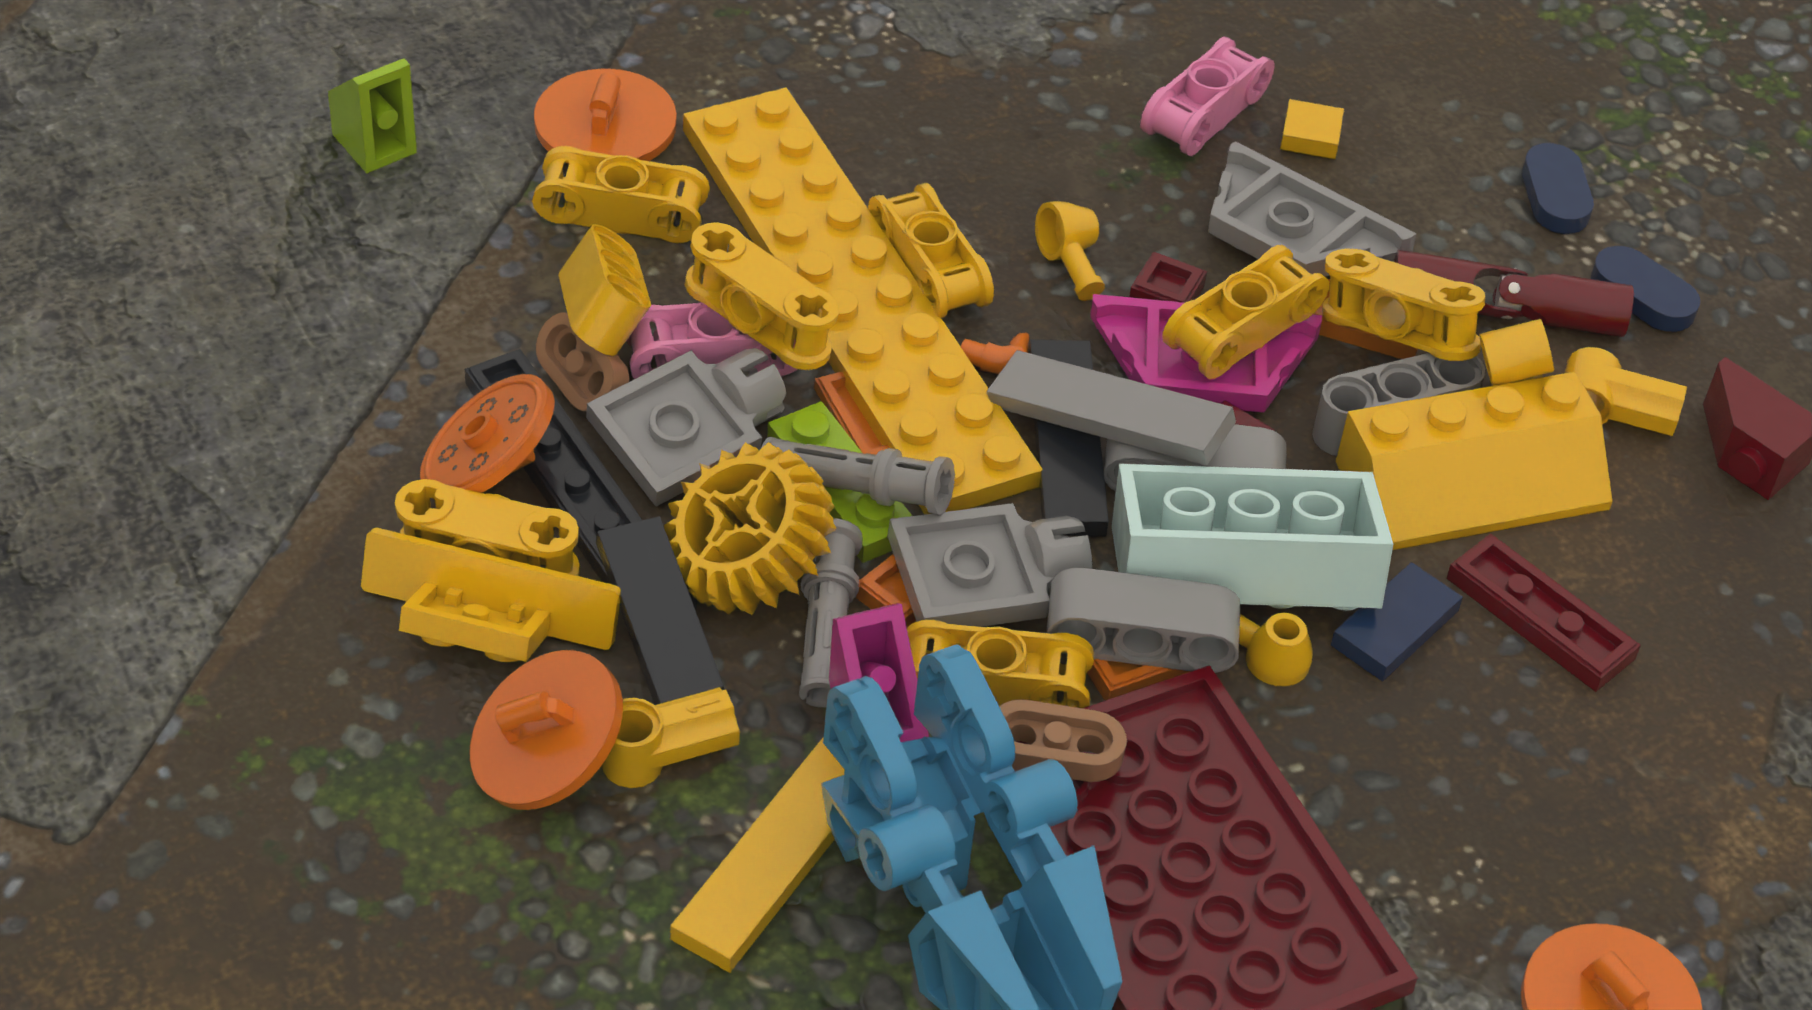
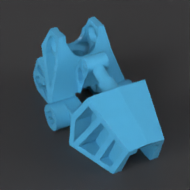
[821,644,1123,1010]

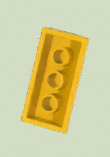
[1336,372,1613,550]

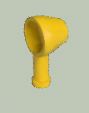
[1035,201,1105,301]
[1239,613,1313,686]

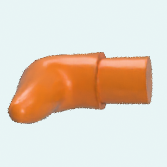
[961,332,1030,374]

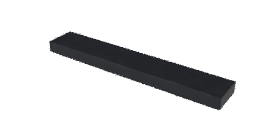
[465,349,697,611]

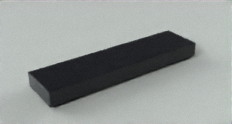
[1029,339,1109,536]

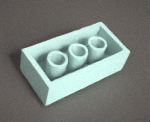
[1112,464,1393,611]

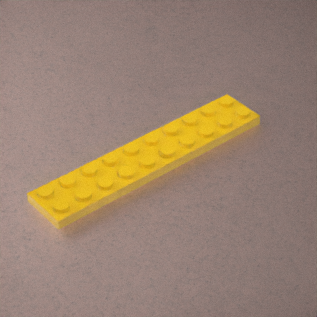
[683,87,1043,515]

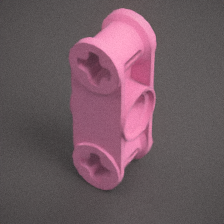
[1140,36,1275,156]
[626,302,797,379]

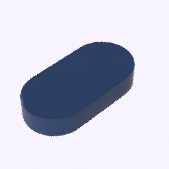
[1522,143,1594,234]
[1591,246,1700,332]

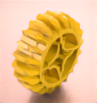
[663,442,837,615]

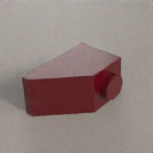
[1703,357,1812,500]

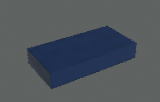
[1331,562,1463,682]

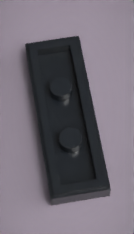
[595,516,724,705]

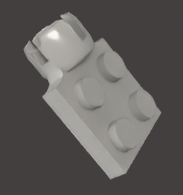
[586,348,787,506]
[887,503,1092,627]

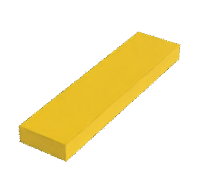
[670,737,845,973]

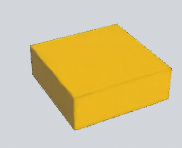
[1280,99,1344,159]

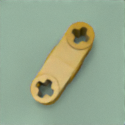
[532,146,710,243]
[868,183,994,318]
[685,222,839,370]
[1162,245,1330,379]
[1322,249,1485,361]
[395,479,580,576]
[907,620,1095,708]

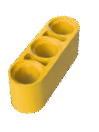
[558,224,651,356]

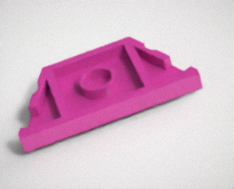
[1090,294,1322,413]

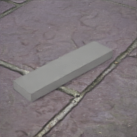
[986,350,1236,466]

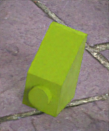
[328,58,417,173]

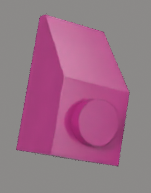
[829,603,929,742]

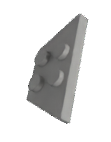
[1208,141,1416,277]

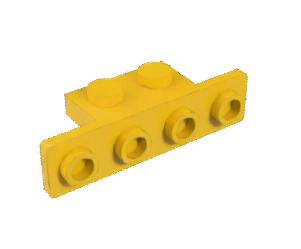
[361,528,621,662]

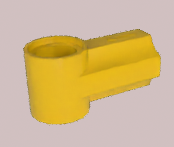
[1479,319,1554,386]
[1565,347,1687,436]
[602,687,740,788]

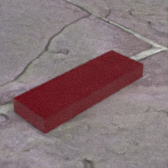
[1446,533,1641,692]

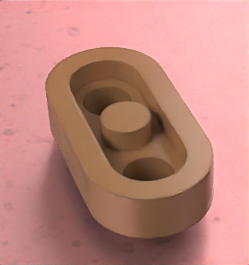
[536,313,629,412]
[999,700,1127,782]

